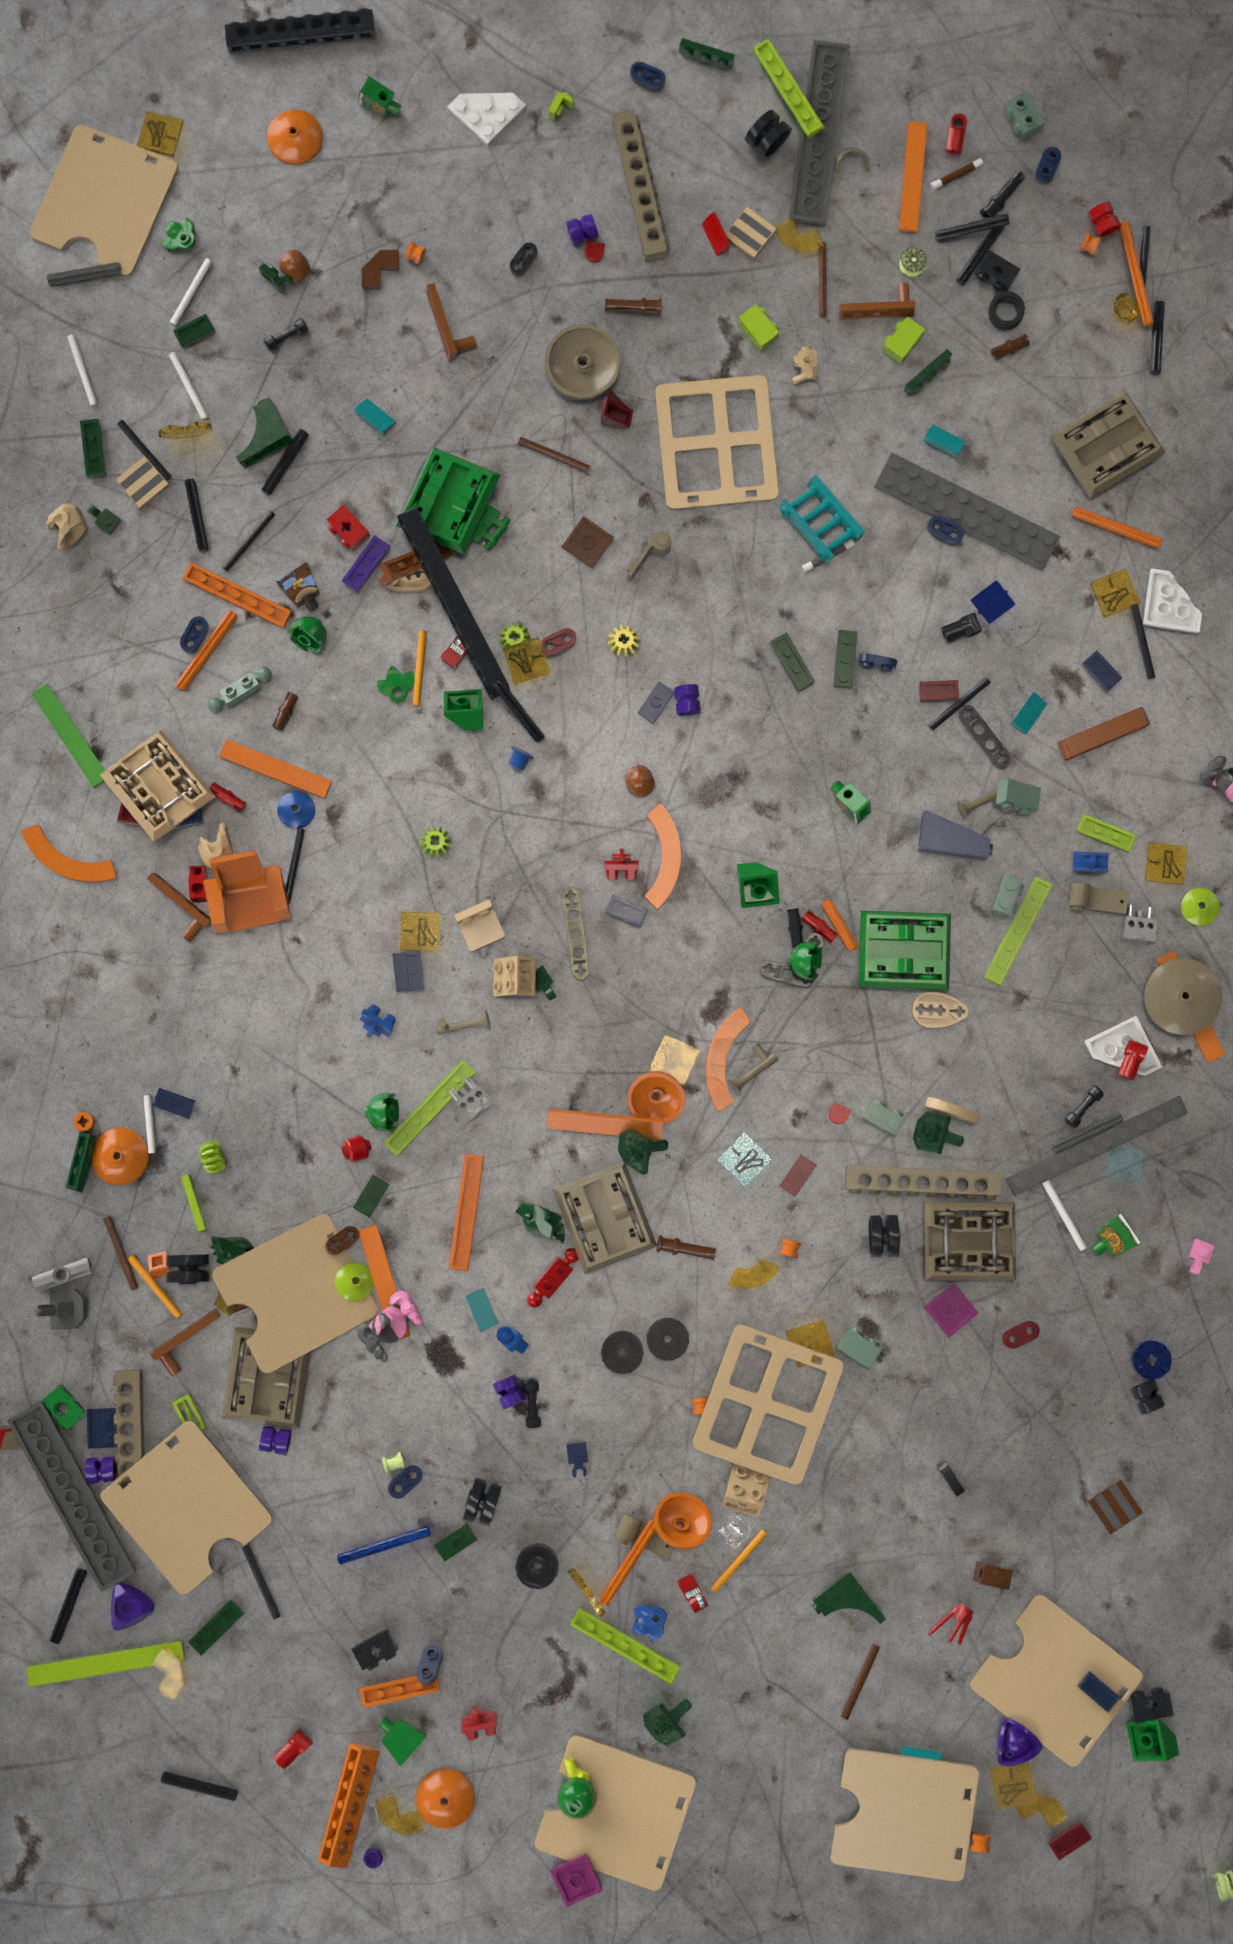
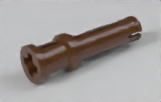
[605,297,662,315]
[656,1235,716,1260]

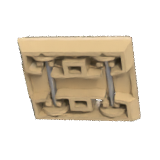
[100,730,215,842]

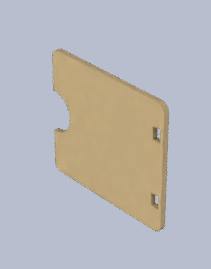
[29,124,178,276]
[212,1214,378,1373]
[101,1421,271,1595]
[970,1594,1143,1767]
[535,1735,696,1891]
[830,1749,979,1882]

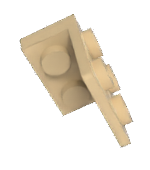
[454,899,505,952]
[493,956,536,997]
[721,1463,770,1517]

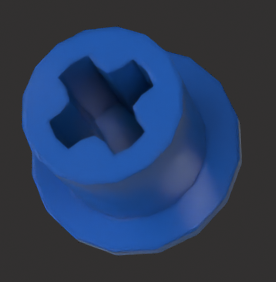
[508,746,534,770]

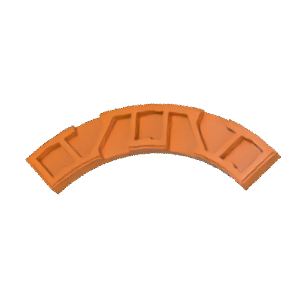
[644,803,681,910]
[21,824,118,882]
[706,1007,752,1112]

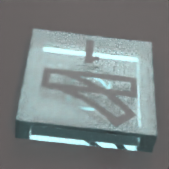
[717,1133,772,1187]

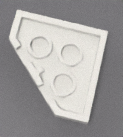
[447,93,526,146]
[1142,568,1202,634]
[1083,1016,1162,1076]

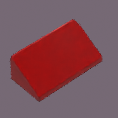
[702,212,730,256]

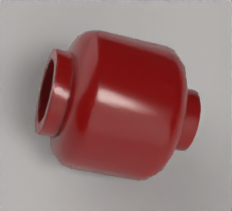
[341,1135,372,1163]

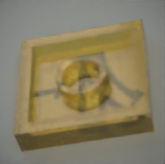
[137,111,184,157]
[1090,569,1140,618]
[503,636,550,685]
[1144,842,1187,885]
[400,912,440,952]
[649,1035,700,1086]
[990,1762,1037,1810]

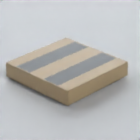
[726,207,777,259]
[115,456,169,509]

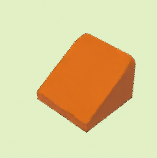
[147,1251,171,1279]

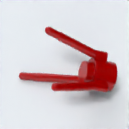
[928,1603,974,1645]

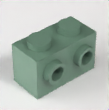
[1005,91,1044,140]
[996,778,1041,814]
[990,873,1024,918]
[861,1099,906,1137]
[835,1327,882,1369]

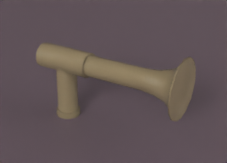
[957,789,1011,819]
[436,1010,491,1035]
[728,1043,778,1096]

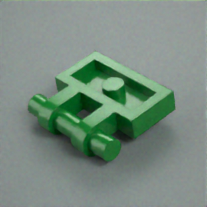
[471,504,511,551]

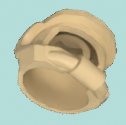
[46,503,87,551]
[197,822,234,869]

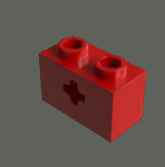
[326,505,370,551]

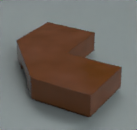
[361,250,399,289]

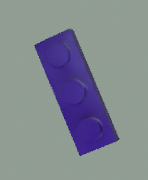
[342,535,390,593]

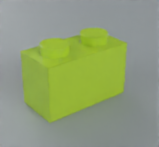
[738,304,780,351]
[883,316,925,364]

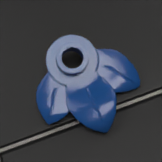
[632,1605,667,1643]

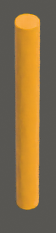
[412,630,427,706]
[127,1255,182,1319]
[710,1529,768,1593]

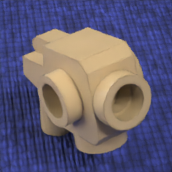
[792,346,818,385]

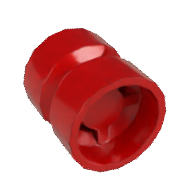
[1088,201,1121,237]

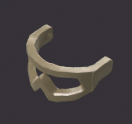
[835,147,870,172]

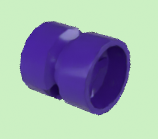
[566,213,599,245]
[674,684,701,716]
[492,1374,526,1410]
[259,1426,291,1456]
[85,1457,117,1484]

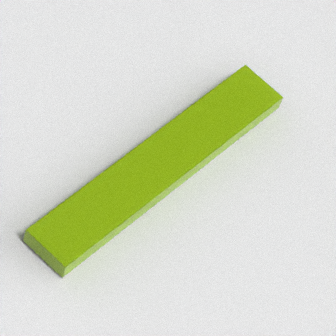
[753,38,825,139]
[983,876,1053,986]
[383,1059,477,1157]
[569,1607,681,1684]

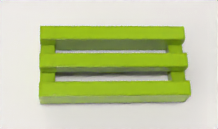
[172,1393,208,1431]

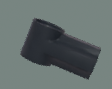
[941,613,982,643]

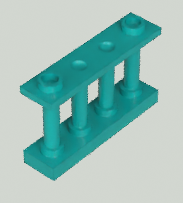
[779,475,865,564]

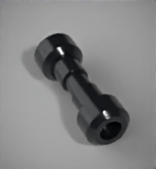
[263,318,308,351]
[1065,1085,1104,1128]
[523,1380,541,1428]

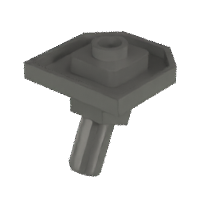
[35,1289,86,1329]

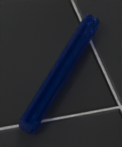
[337,1526,431,1565]

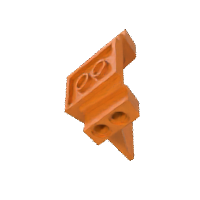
[203,850,291,934]

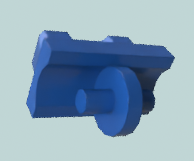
[1073,851,1109,872]
[360,1004,396,1038]
[496,1326,529,1354]

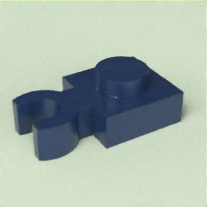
[566,1442,588,1478]

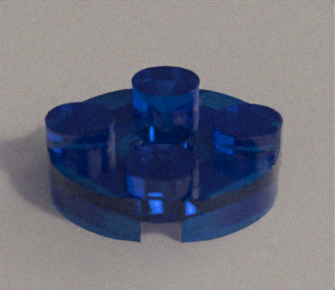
[1132,1340,1172,1380]

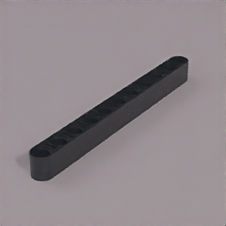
[397,507,510,700]

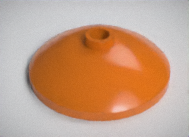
[267,109,323,165]
[627,1072,685,1125]
[91,1127,149,1185]
[654,1492,712,1550]
[416,1768,475,1829]

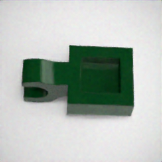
[259,262,292,292]
[86,504,122,535]
[535,965,557,1001]

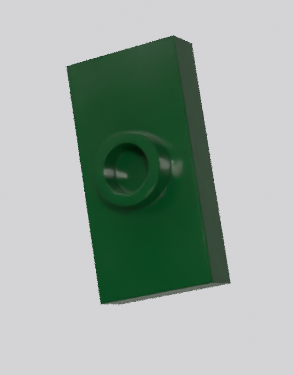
[173,314,215,348]
[353,1175,390,1218]
[434,1523,478,1562]

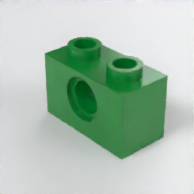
[42,1384,87,1430]

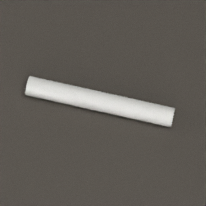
[144,1095,156,1153]

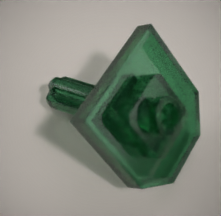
[913,1112,964,1154]
[618,1128,668,1175]
[643,1698,692,1746]

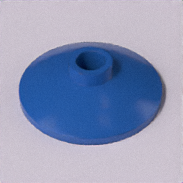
[277,791,315,829]

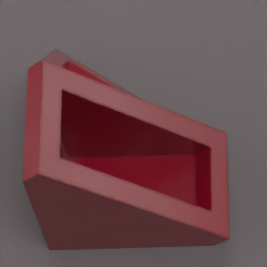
[601,389,634,428]

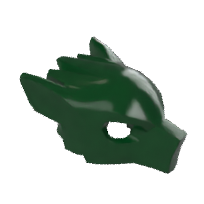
[515,1200,564,1244]
[210,1236,254,1264]

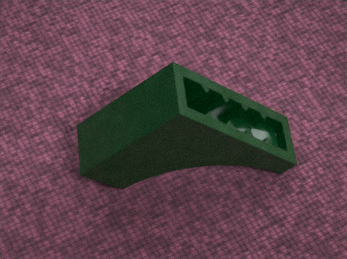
[236,398,294,469]
[812,1570,886,1624]

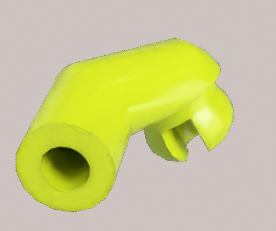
[564,1757,589,1780]

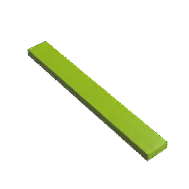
[26,1640,185,1687]

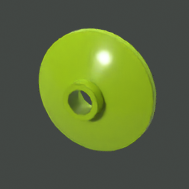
[1181,888,1220,926]
[335,1263,374,1301]

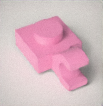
[1189,1239,1214,1275]

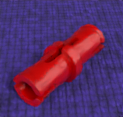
[210,781,246,813]
[801,910,838,943]

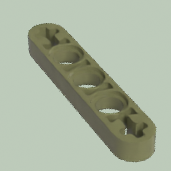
[562,887,589,981]

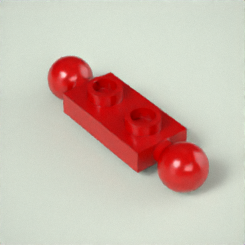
[527,1248,579,1308]

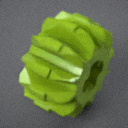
[499,622,531,654]
[420,826,452,858]
[199,1140,227,1174]

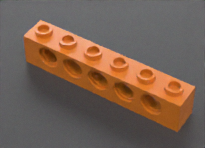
[318,1743,380,1868]

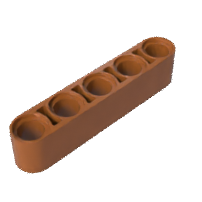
[1058,707,1150,760]

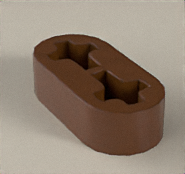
[325,1226,359,1255]

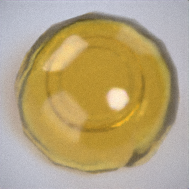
[1111,293,1140,324]

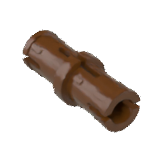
[991,334,1030,360]
[272,692,299,731]

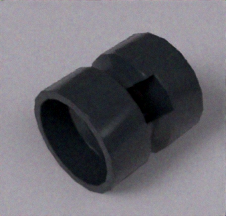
[1131,1379,1165,1415]

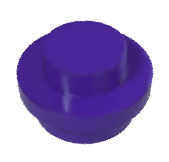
[363,1848,383,1869]

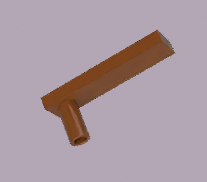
[839,282,915,320]
[426,283,476,361]
[379,543,452,587]
[147,873,212,942]
[150,1308,221,1376]

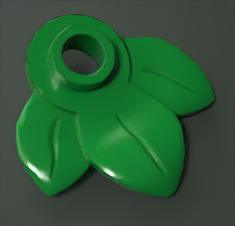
[161,218,195,250]
[377,666,414,703]

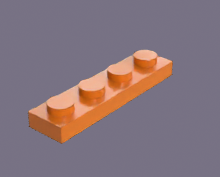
[359,1672,441,1708]

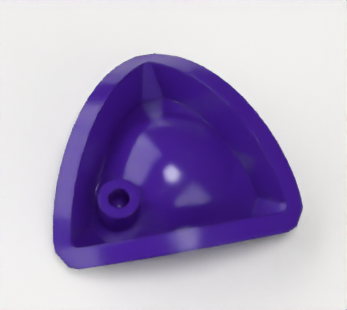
[111,1583,154,1631]
[998,1718,1042,1766]

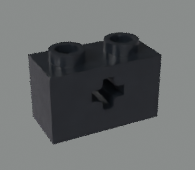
[975,249,1020,292]
[351,1628,399,1671]
[1128,1687,1174,1723]

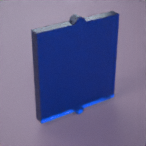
[970,580,1016,624]

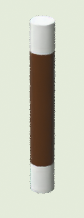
[931,158,984,190]

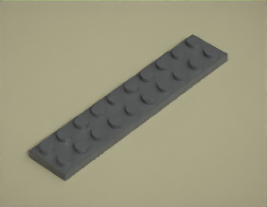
[789,40,850,225]
[874,453,1060,571]
[7,1401,136,1592]

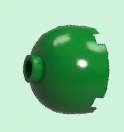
[287,616,327,653]
[789,942,822,980]
[365,1093,399,1132]
[558,1777,597,1819]

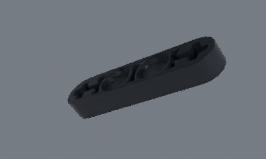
[959,705,1011,769]

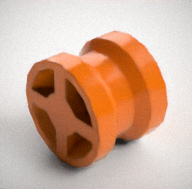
[1080,233,1101,256]
[405,242,426,265]
[73,1112,95,1132]
[779,1239,801,1258]
[691,1396,709,1414]
[970,1832,991,1853]

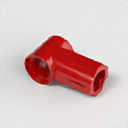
[945,113,967,155]
[1117,1039,1149,1081]
[273,1728,313,1770]

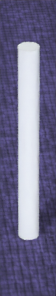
[170,258,212,326]
[67,334,98,406]
[169,352,209,421]
[1042,1180,1087,1251]

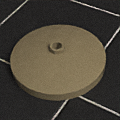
[545,324,620,400]
[1144,958,1222,1036]

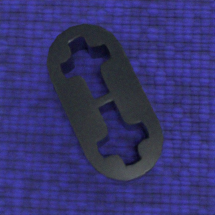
[510,242,538,276]
[937,1460,965,1497]

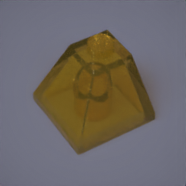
[785,1319,834,1368]

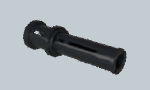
[980,170,1025,219]

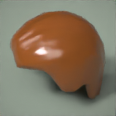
[279,250,310,282]
[625,764,655,797]

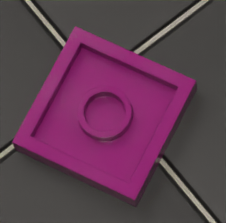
[924,1283,979,1338]
[550,1853,603,1907]

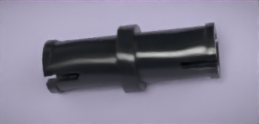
[787,908,803,948]

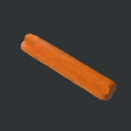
[821,899,858,951]

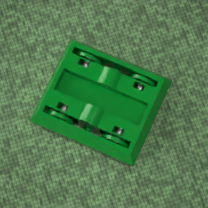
[396,447,501,555]
[859,910,951,990]

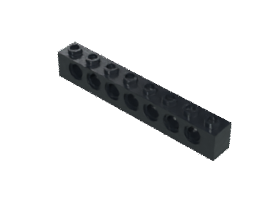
[225,8,376,54]

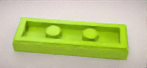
[1076,814,1137,853]
[181,1174,208,1232]

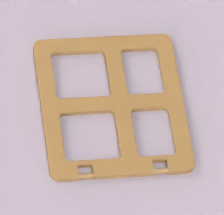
[655,375,779,510]
[692,1324,844,1485]

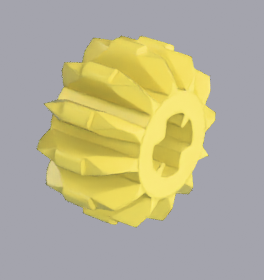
[608,625,640,657]

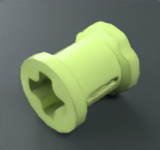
[382,1452,406,1474]

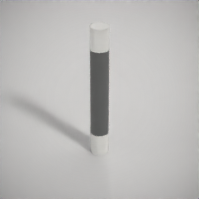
[802,539,855,573]

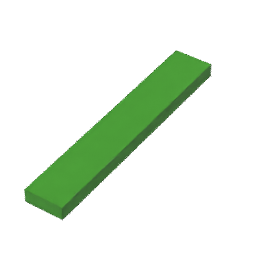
[32,684,105,788]

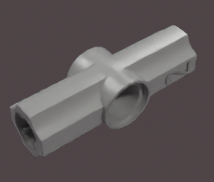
[32,1257,93,1293]

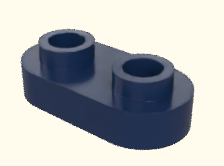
[630,62,666,90]
[1035,147,1061,184]
[928,515,964,544]
[180,616,209,653]
[859,653,897,672]
[388,1465,423,1499]
[416,1645,443,1685]

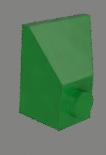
[444,689,484,731]
[737,862,780,908]
[1126,1720,1180,1761]

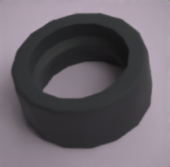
[988,291,1025,330]

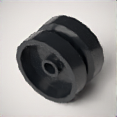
[745,109,792,159]
[868,1215,900,1258]
[166,1254,210,1284]
[647,1317,689,1361]
[601,1330,644,1374]
[463,1478,502,1527]
[515,1543,559,1589]

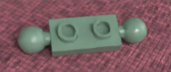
[208,667,272,712]

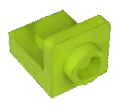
[548,91,575,121]

